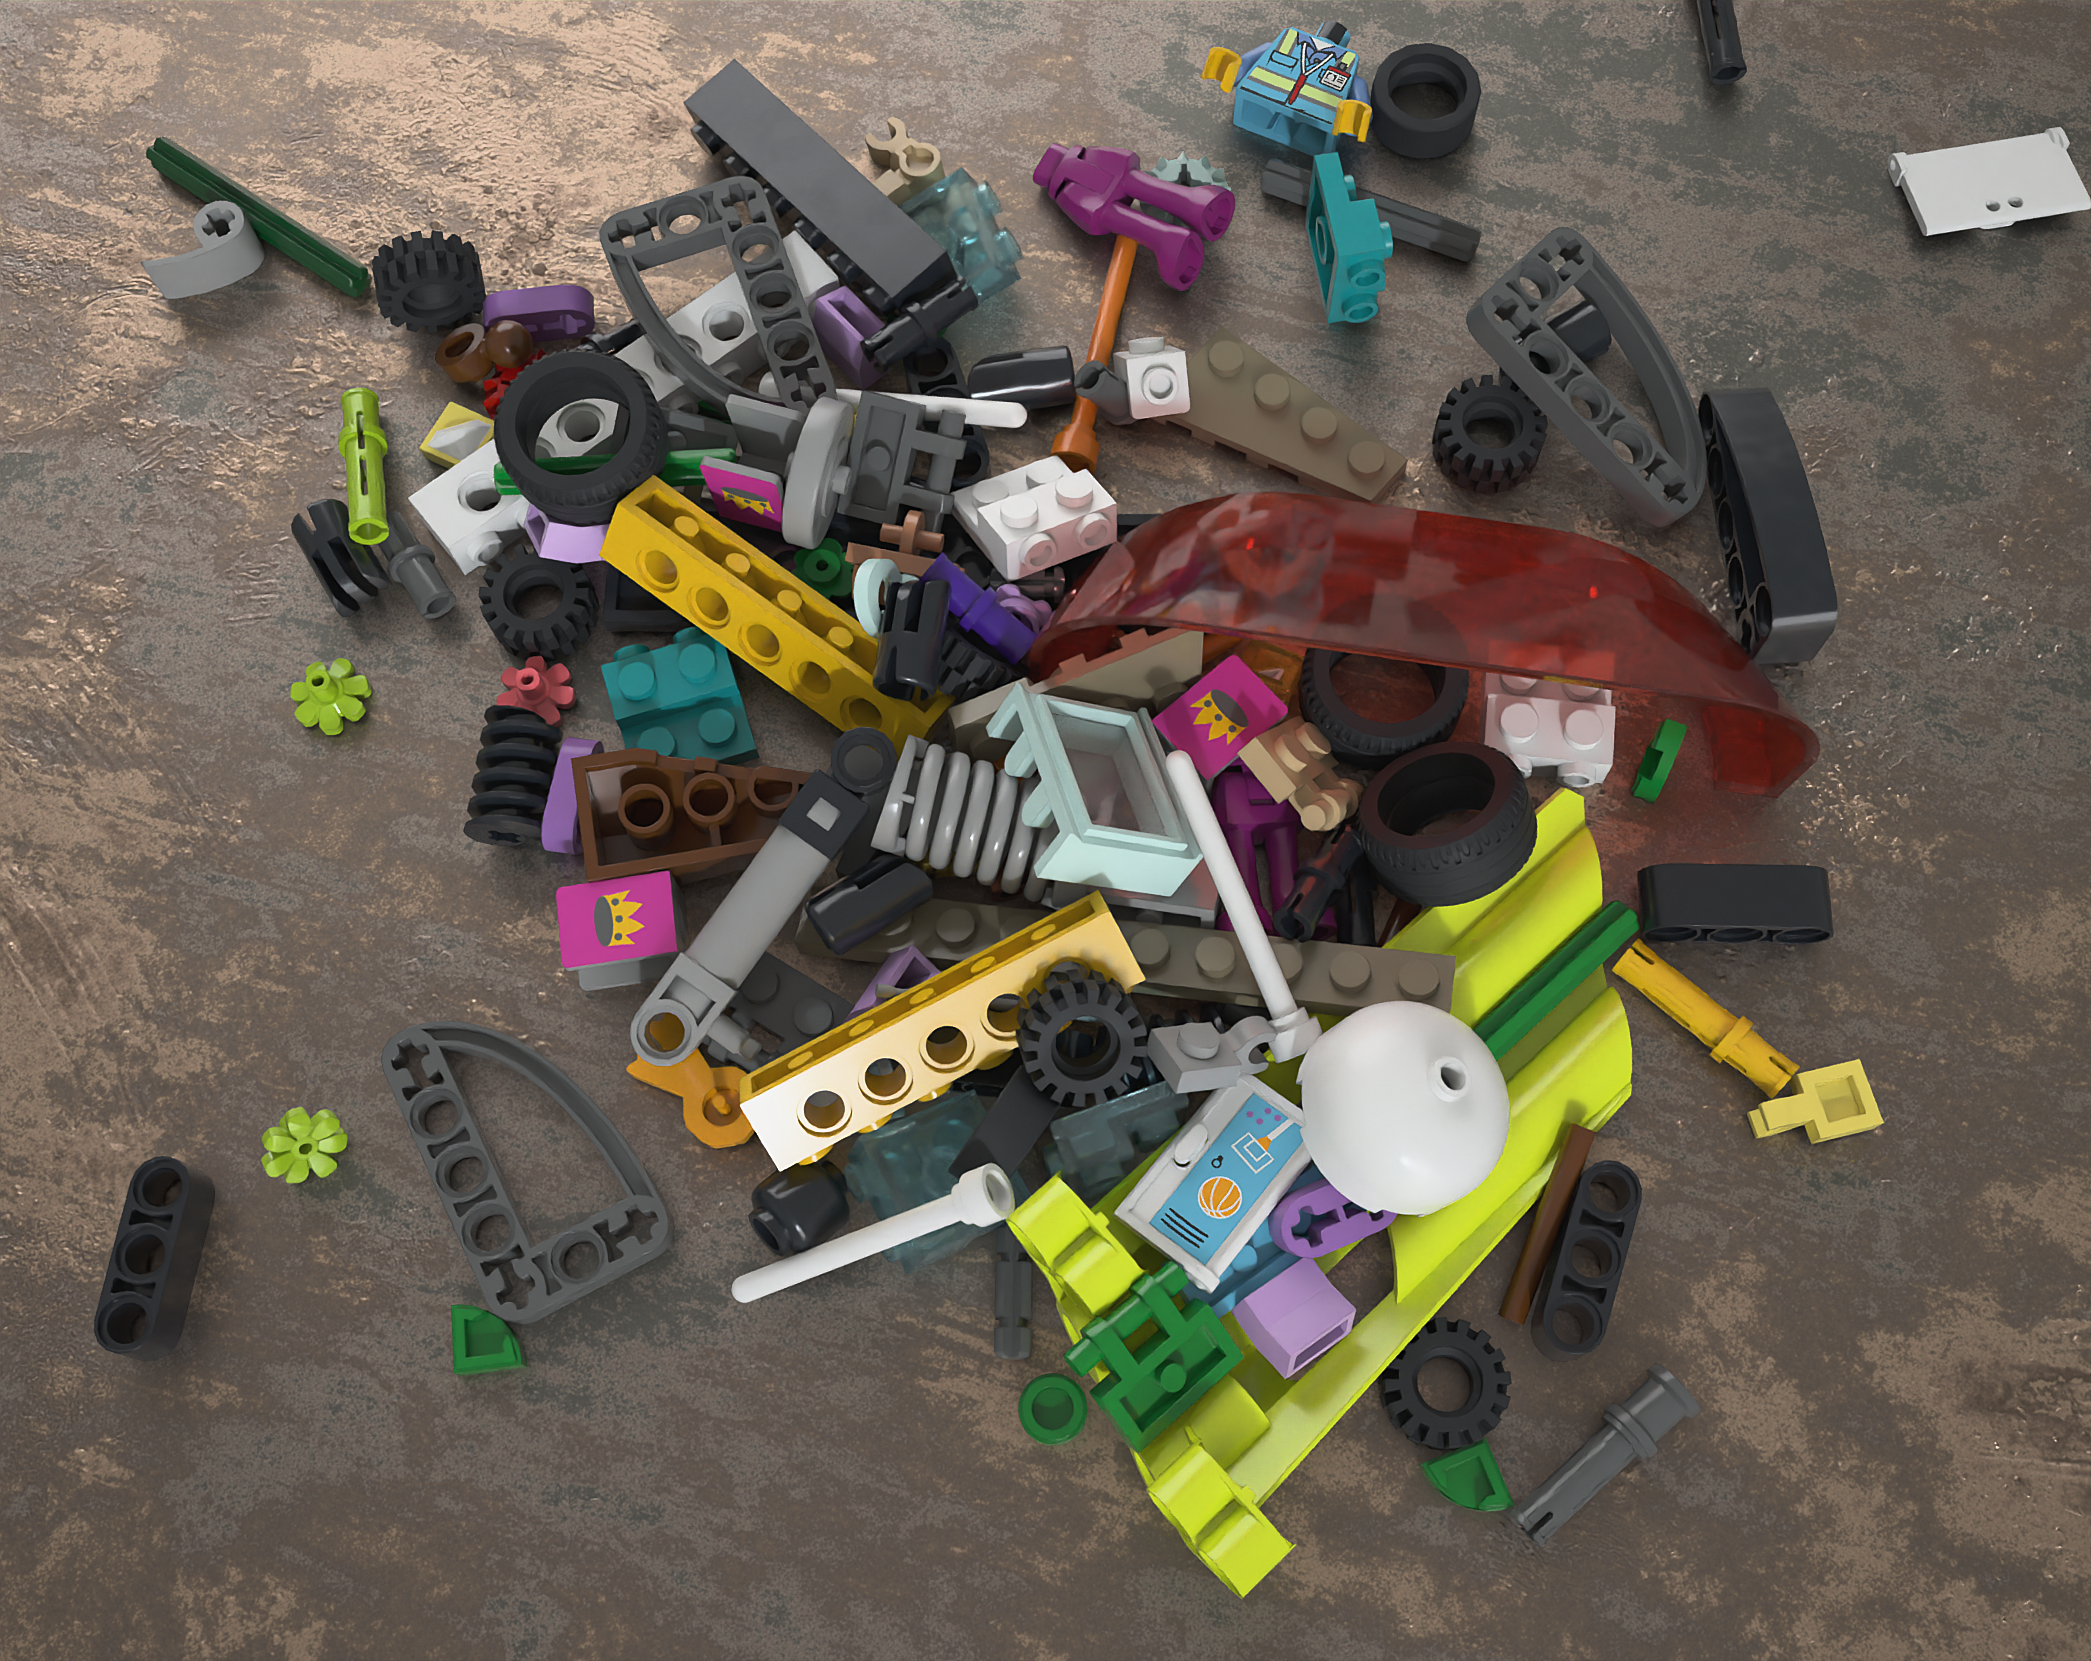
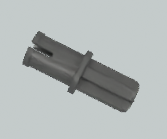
[378,510,456,619]

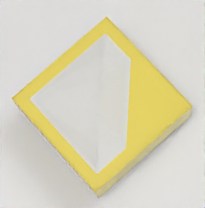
[419,401,494,469]

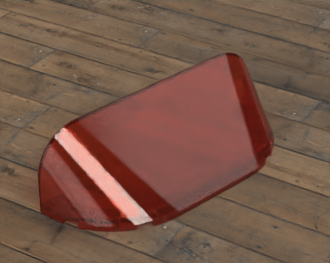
[1028,491,1820,798]

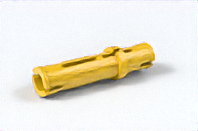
[1612,938,1800,1099]

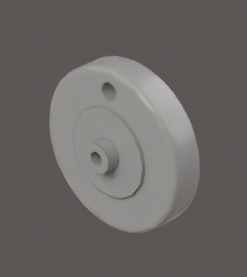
[782,396,854,549]

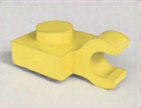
[1747,1059,1884,1144]

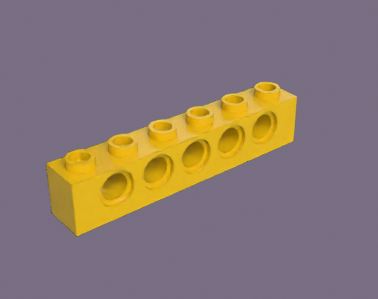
[599,475,957,762]
[739,890,1145,1171]

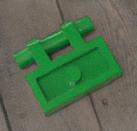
[1063,1261,1244,1453]

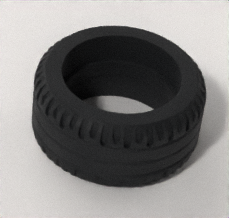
[494,348,669,523]
[1298,598,1469,771]
[1356,741,1537,907]

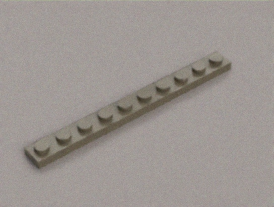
[794,886,1456,1017]

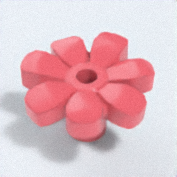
[497,656,577,728]

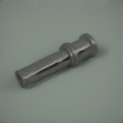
[1508,1363,1701,1548]

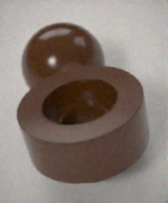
[435,320,533,383]

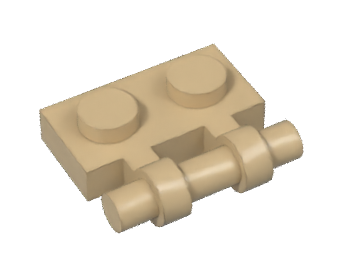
[1237,715,1366,831]

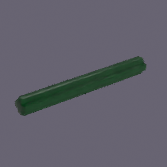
[146,137,372,297]

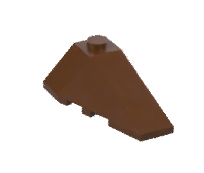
[571,748,830,886]

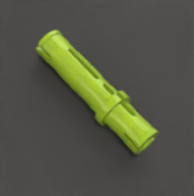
[338,387,389,545]

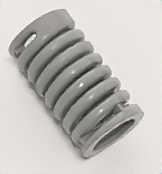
[871,735,1112,910]

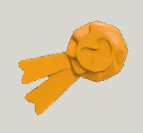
[626,1012,755,1149]

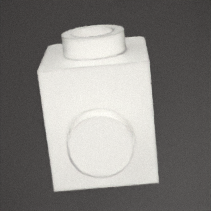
[1113,337,1190,419]

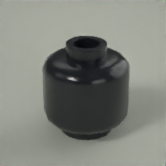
[748,1160,851,1256]

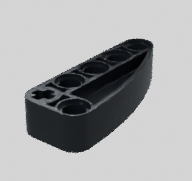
[1698,387,1838,665]

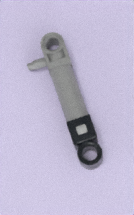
[630,727,897,1066]

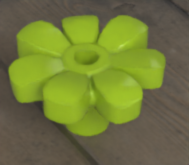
[290,658,372,735]
[261,1107,348,1183]

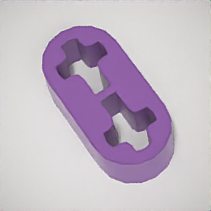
[483,285,595,343]
[541,737,604,855]
[1268,1177,1398,1259]

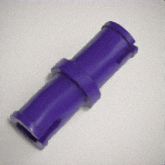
[919,553,1039,667]

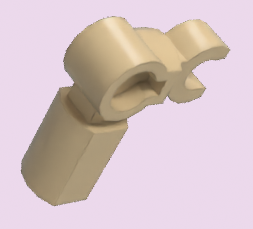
[865,117,946,212]

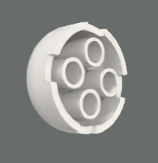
[1296,1001,1510,1217]

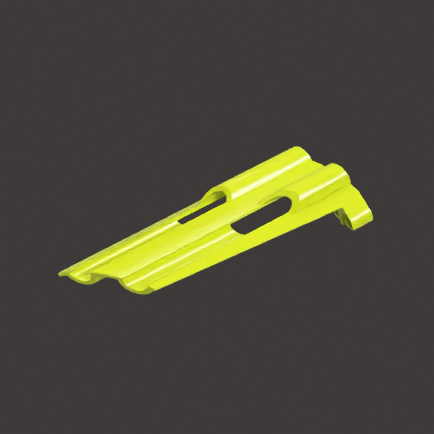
[1005,787,1632,1599]

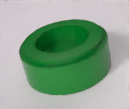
[1018,1373,1088,1446]

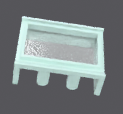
[986,683,1203,897]

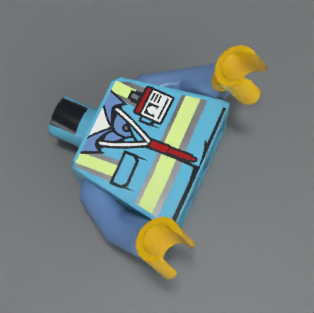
[1200,20,1373,157]

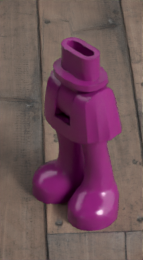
[1033,143,1235,291]
[1210,756,1338,941]

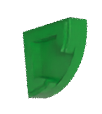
[1631,718,1688,804]
[451,1304,528,1376]
[1419,1438,1515,1512]

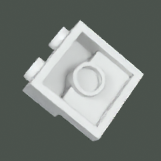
[950,455,1117,583]
[1478,645,1616,787]

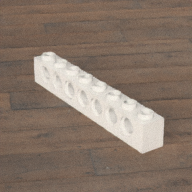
[408,230,840,575]

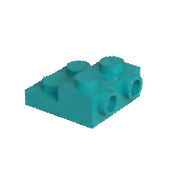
[1304,152,1393,323]
[601,626,760,765]

